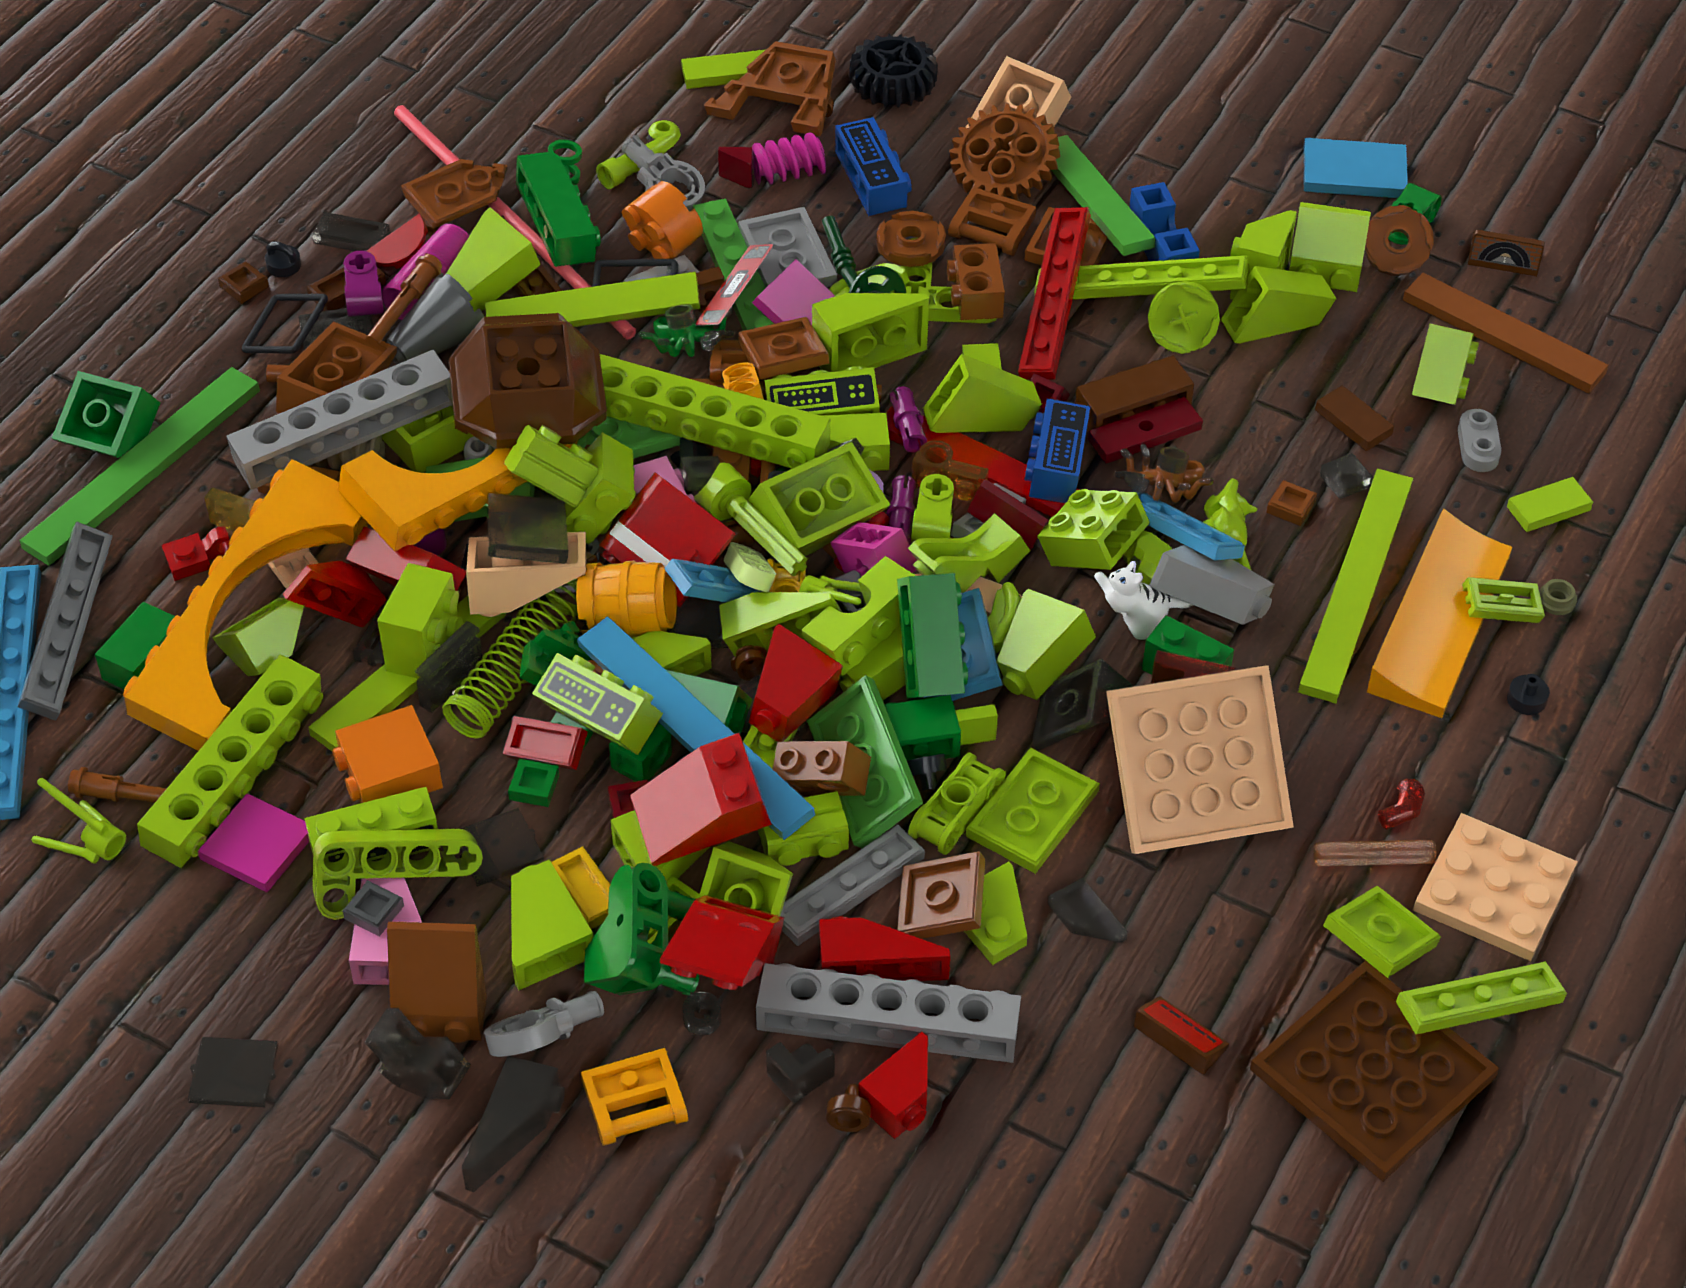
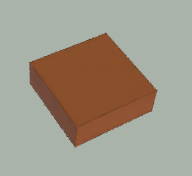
[1266,480,1317,526]

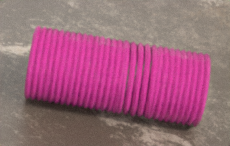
[381,224,470,320]

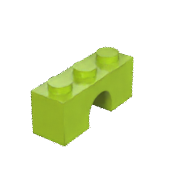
[801,556,916,676]

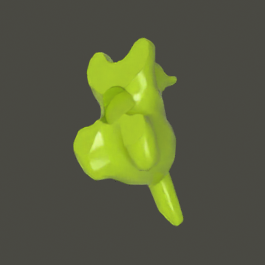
[1203,478,1257,570]

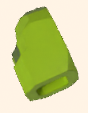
[1123,531,1172,584]

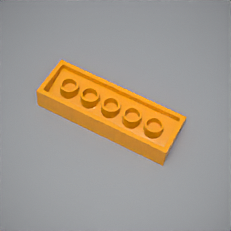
[1367,508,1512,718]

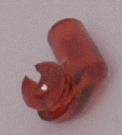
[1378,778,1425,829]

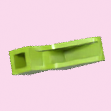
[908,513,1030,593]

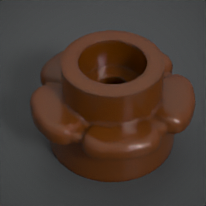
[731,645,767,681]

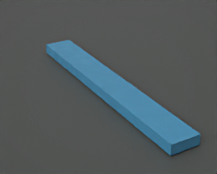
[0,565,41,820]
[577,616,815,840]

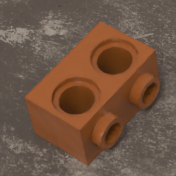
[947,243,1005,320]
[773,741,871,796]

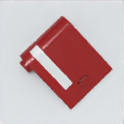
[599,472,736,607]

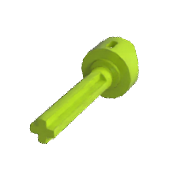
[694,462,808,576]

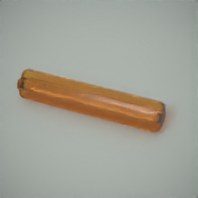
[1313,840,1437,866]

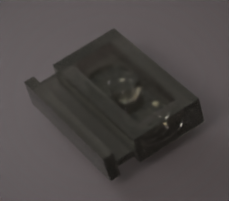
[415,621,482,713]

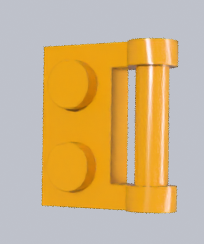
[581,1048,688,1146]

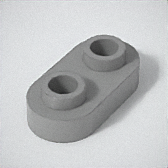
[1458,409,1501,472]

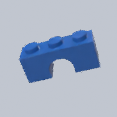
[1130,182,1200,261]

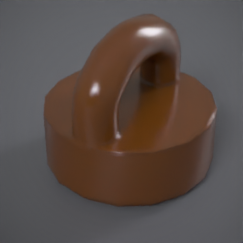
[826,1083,871,1132]

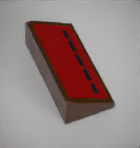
[1134,996,1229,1075]

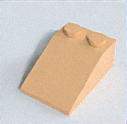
[966,56,1071,154]
[466,532,586,617]

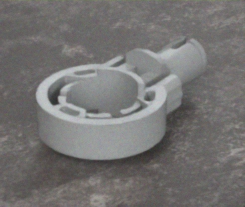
[621,135,705,212]
[484,991,604,1057]

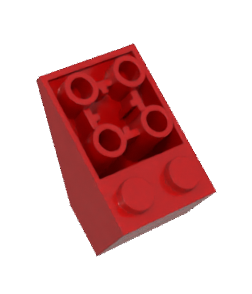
[659,895,785,990]

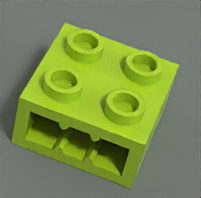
[558,432,636,544]
[1037,489,1150,570]

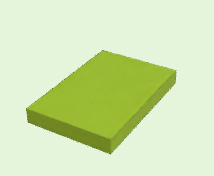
[966,747,1100,874]

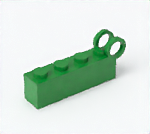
[516,140,601,267]

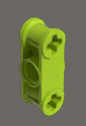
[908,752,1006,855]

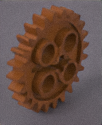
[949,103,1060,201]

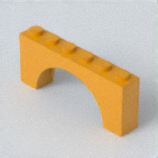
[338,441,578,551]

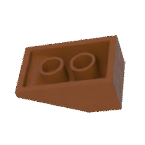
[276,321,397,413]
[387,921,487,1043]

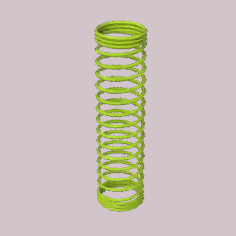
[442,578,578,739]

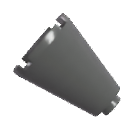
[387,273,484,365]

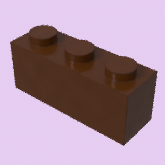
[1075,355,1194,433]

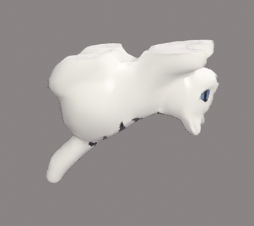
[1094,561,1194,640]

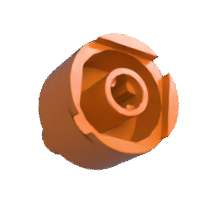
[621,181,703,259]

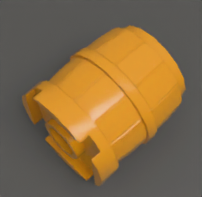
[576,561,677,638]

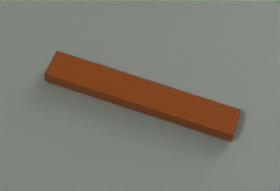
[1403,272,1609,394]

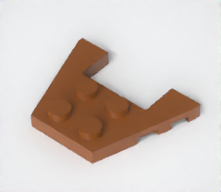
[704,41,836,136]

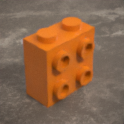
[332,705,443,803]

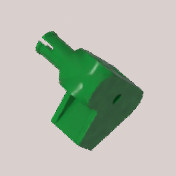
[584,862,699,996]

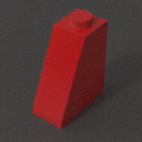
[748,624,843,742]

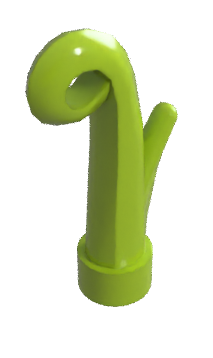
[596,120,681,189]

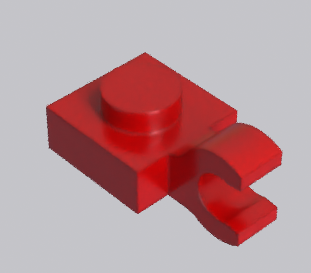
[161,526,230,581]

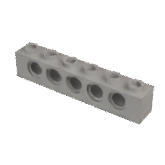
[226,350,453,490]
[756,963,1021,1063]

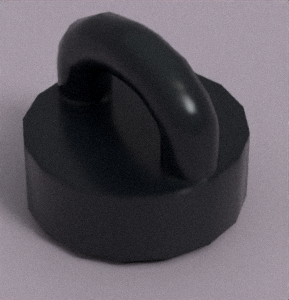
[265,241,301,278]

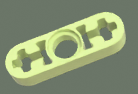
[723,542,776,592]

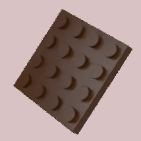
[1250,961,1499,1182]

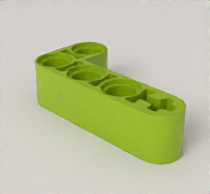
[313,829,483,920]

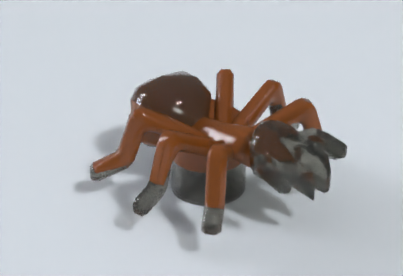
[1115,444,1214,502]

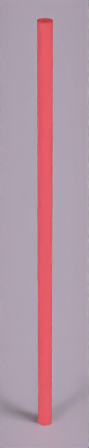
[394,105,636,340]

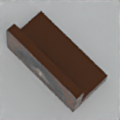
[1467,230,1545,277]

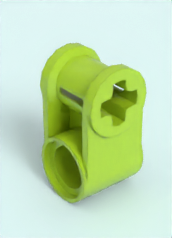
[911,474,954,542]

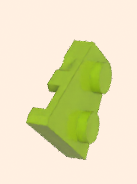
[964,861,1027,965]

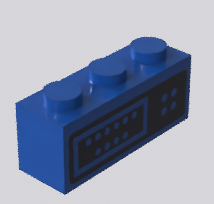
[835,117,912,216]
[1024,399,1090,503]

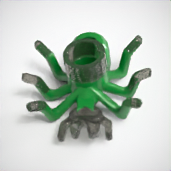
[639,304,734,357]

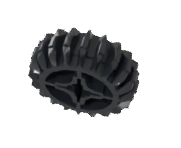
[849,33,938,108]

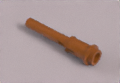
[366,254,442,346]
[68,767,167,803]

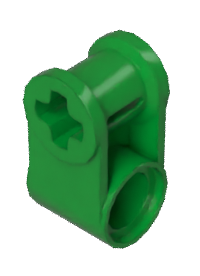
[1388,183,1442,245]

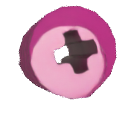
[752,132,826,185]

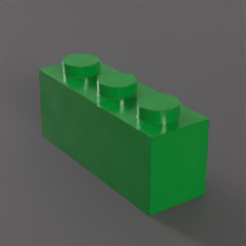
[897,573,968,698]

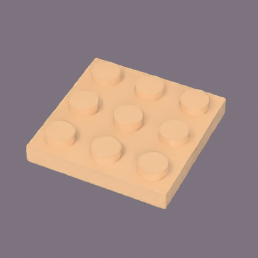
[1413,813,1578,961]

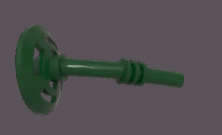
[822,215,906,293]

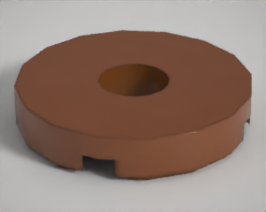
[1364,205,1434,276]
[876,211,946,267]

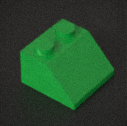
[51,371,160,458]

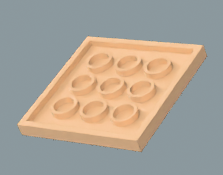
[1106,665,1294,854]

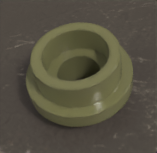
[1539,579,1577,615]

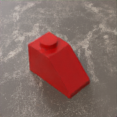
[858,1032,928,1139]

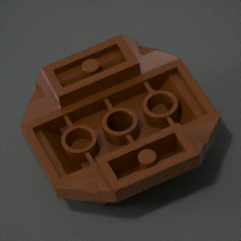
[449,313,607,449]

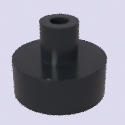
[1507,674,1550,715]
[907,754,947,790]

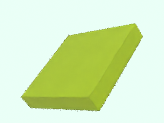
[1323,886,1441,978]

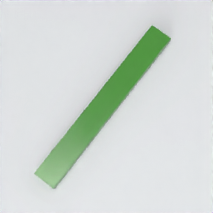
[20,367,260,566]

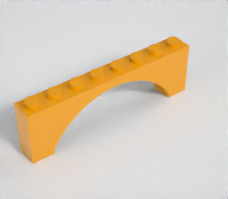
[123,459,369,751]

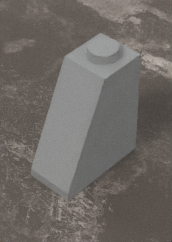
[1149,545,1275,625]

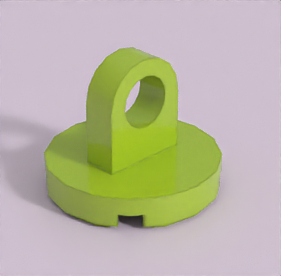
[1148,281,1220,354]

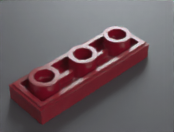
[1088,397,1203,464]

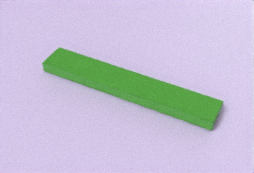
[1051,135,1155,256]

